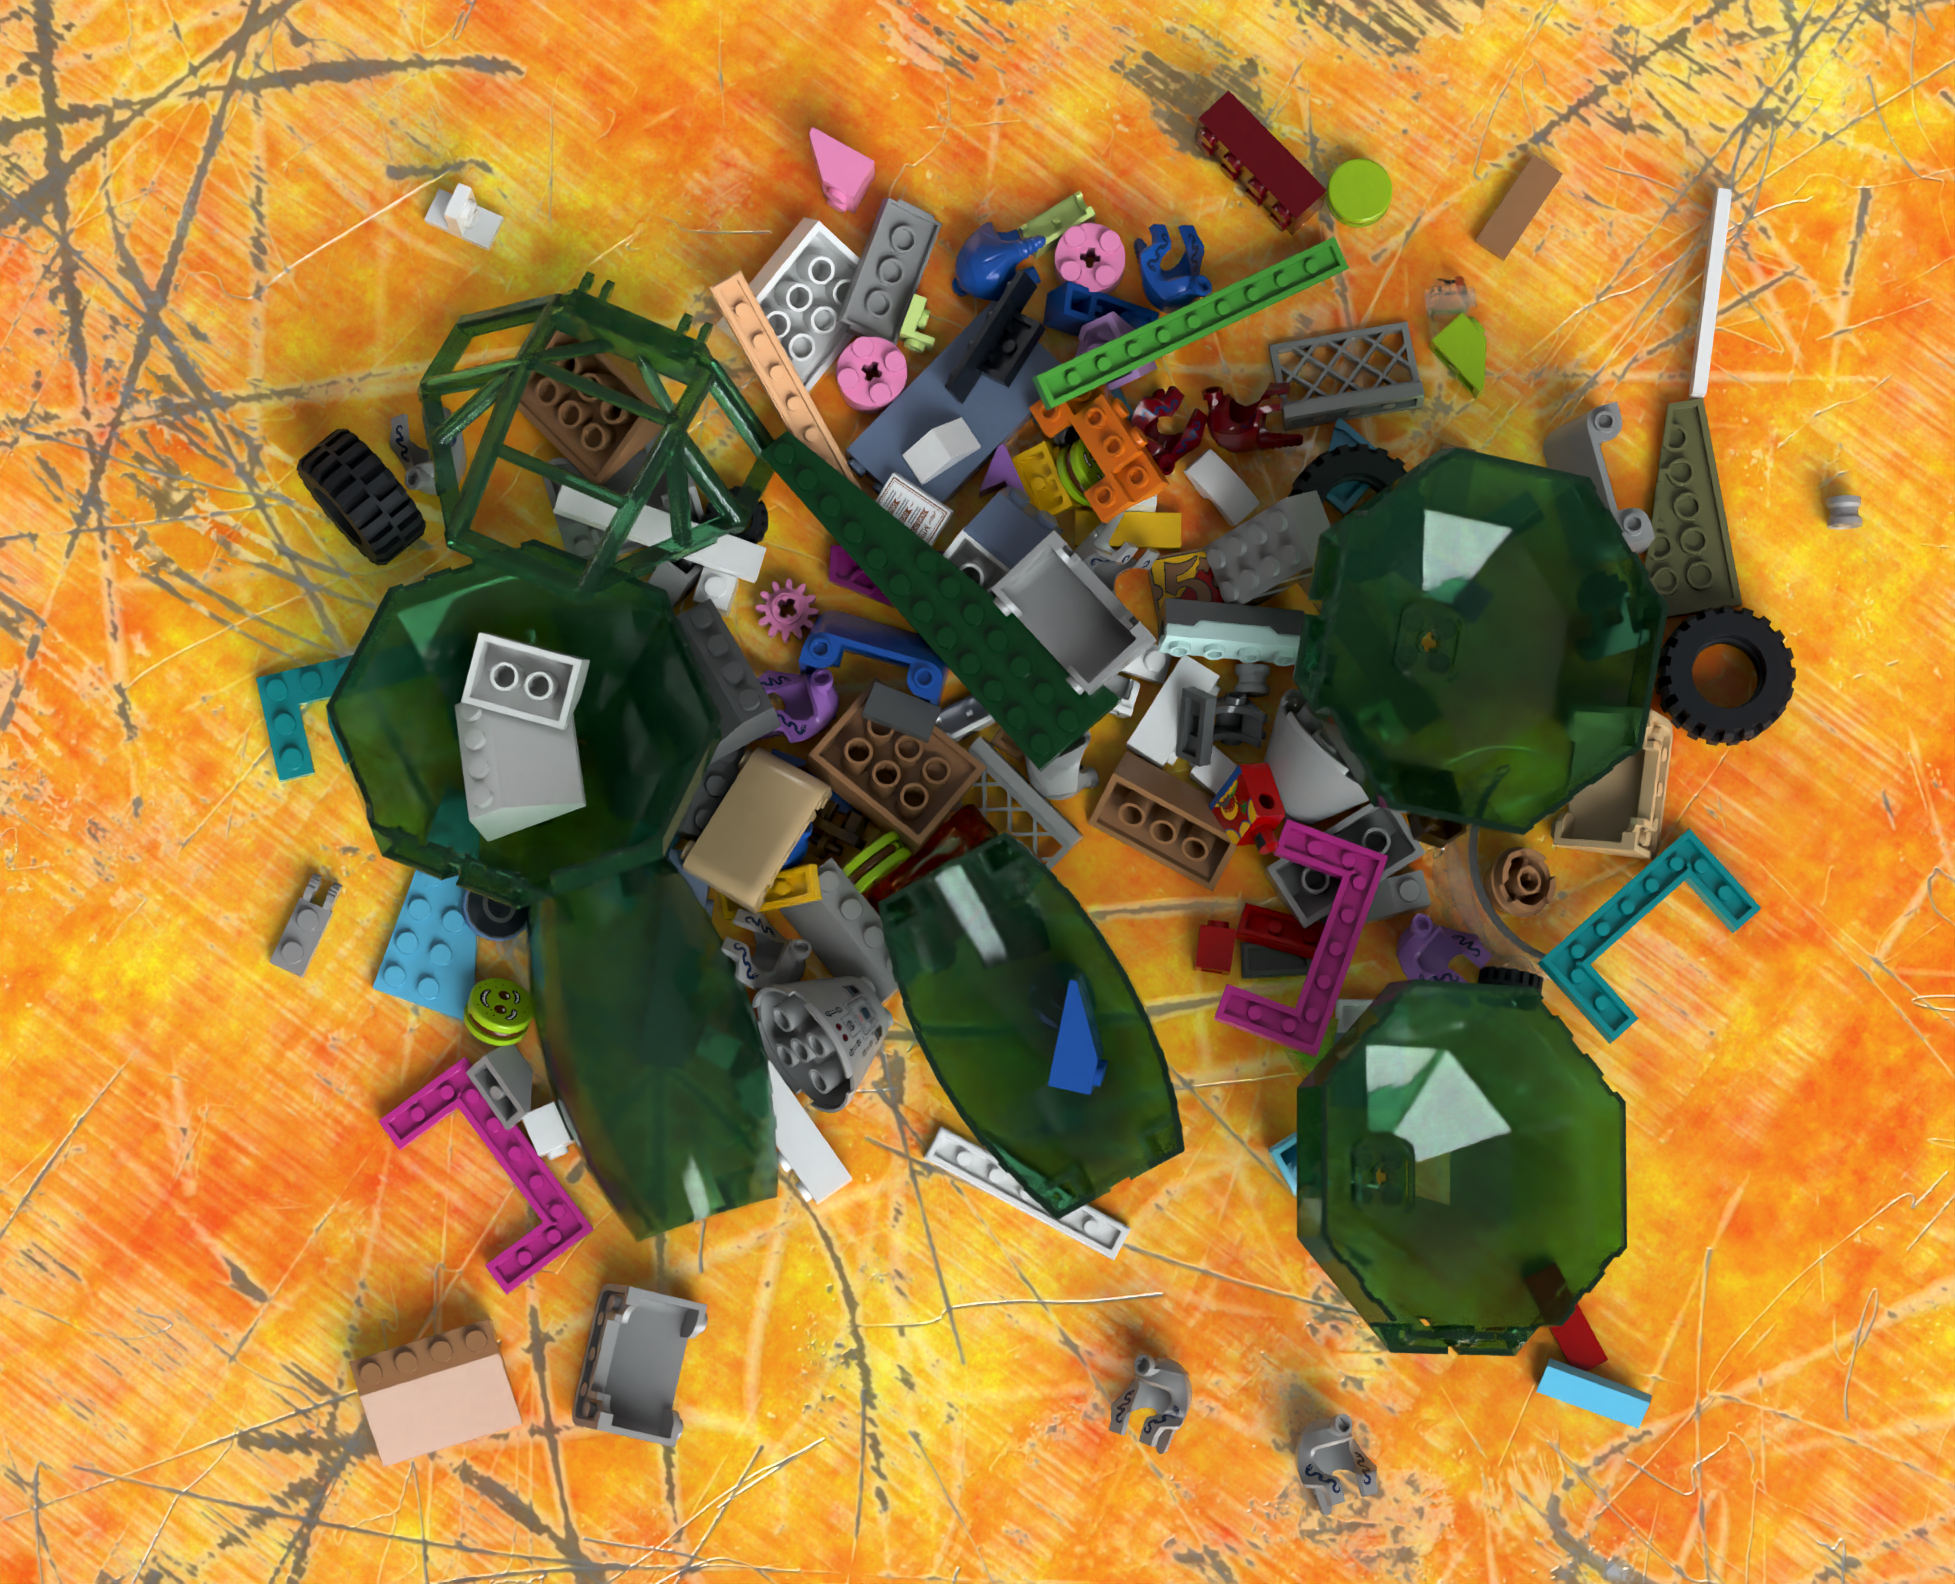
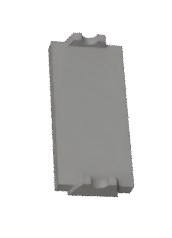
[836,198,942,346]

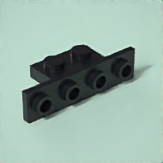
[945,270,1046,404]

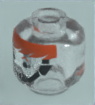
[1424,276,1477,324]

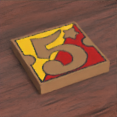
[1147,548,1224,616]

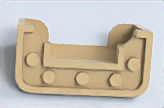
[1551,704,1673,860]
[680,747,832,915]

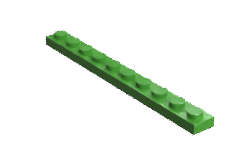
[1032,237,1349,410]

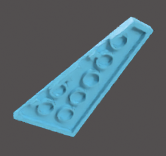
[372,787,480,1021]

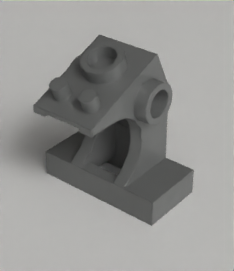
[1176,686,1268,767]

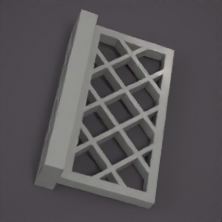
[1269,321,1425,431]
[945,736,1085,897]

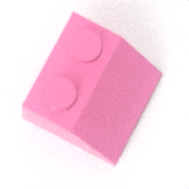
[809,127,875,214]

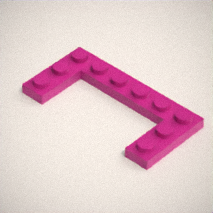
[1214,819,1388,1058]
[378,1057,594,1295]

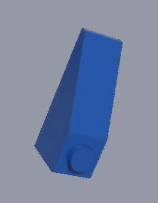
[1043,281,1159,337]

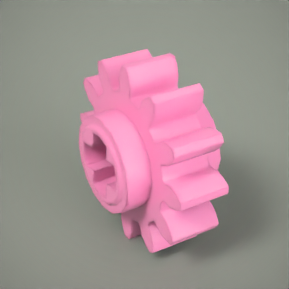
[756,579,819,643]

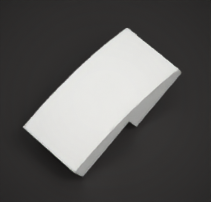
[1183,449,1260,526]

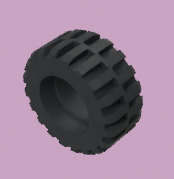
[297,429,426,566]
[1288,443,1425,584]
[1654,605,1796,746]

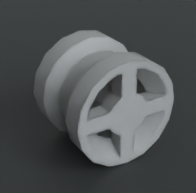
[1825,495,1863,530]
[1234,663,1270,697]

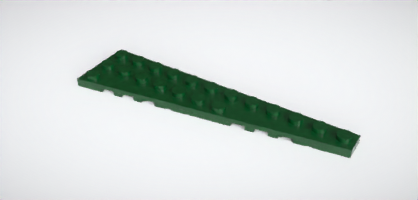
[760,430,1122,772]

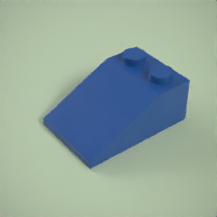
[1048,970,1108,1095]

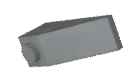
[1320,870,1431,925]

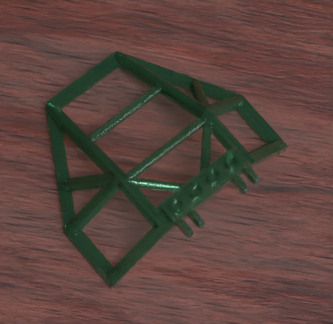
[417,271,776,604]

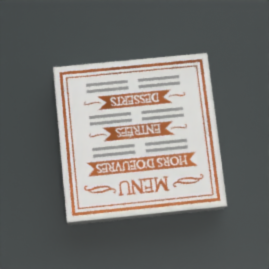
[875,472,954,547]

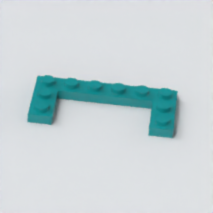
[256,629,472,783]
[1537,828,1761,1044]

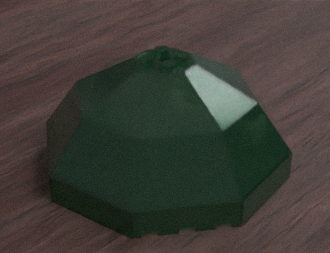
[1293,447,1669,835]
[326,539,722,909]
[1296,979,1627,1356]

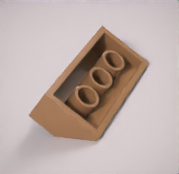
[1087,751,1237,891]

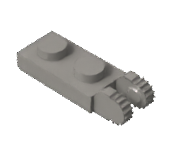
[270,873,342,978]

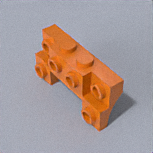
[1029,384,1170,523]

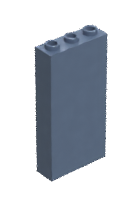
[846,300,1061,505]

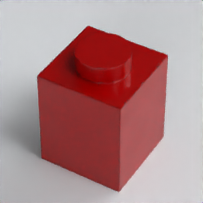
[1193,920,1236,975]

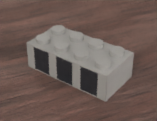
[1203,490,1343,606]

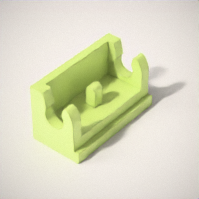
[1017,191,1096,259]

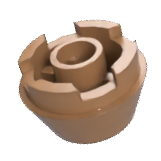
[1483,847,1556,918]

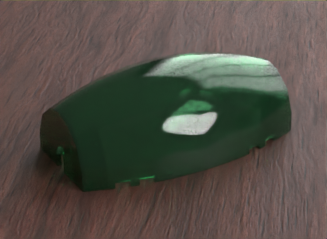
[878,829,1186,1220]
[526,855,778,1243]

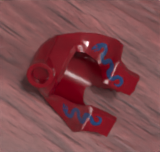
[1202,382,1303,453]
[1128,386,1207,475]

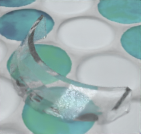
[1432,765,1551,982]

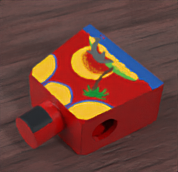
[1209,763,1285,854]

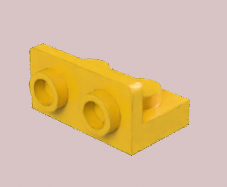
[1011,441,1084,517]

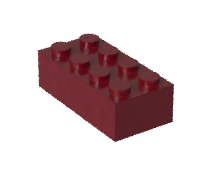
[1195,90,1327,235]

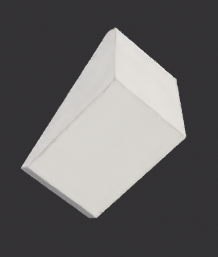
[902,417,981,486]

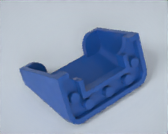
[799,610,950,707]

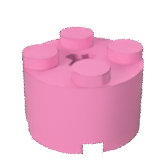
[1054,223,1126,295]
[836,336,907,415]

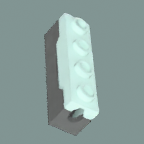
[1157,598,1306,666]

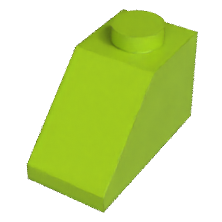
[1428,312,1486,399]

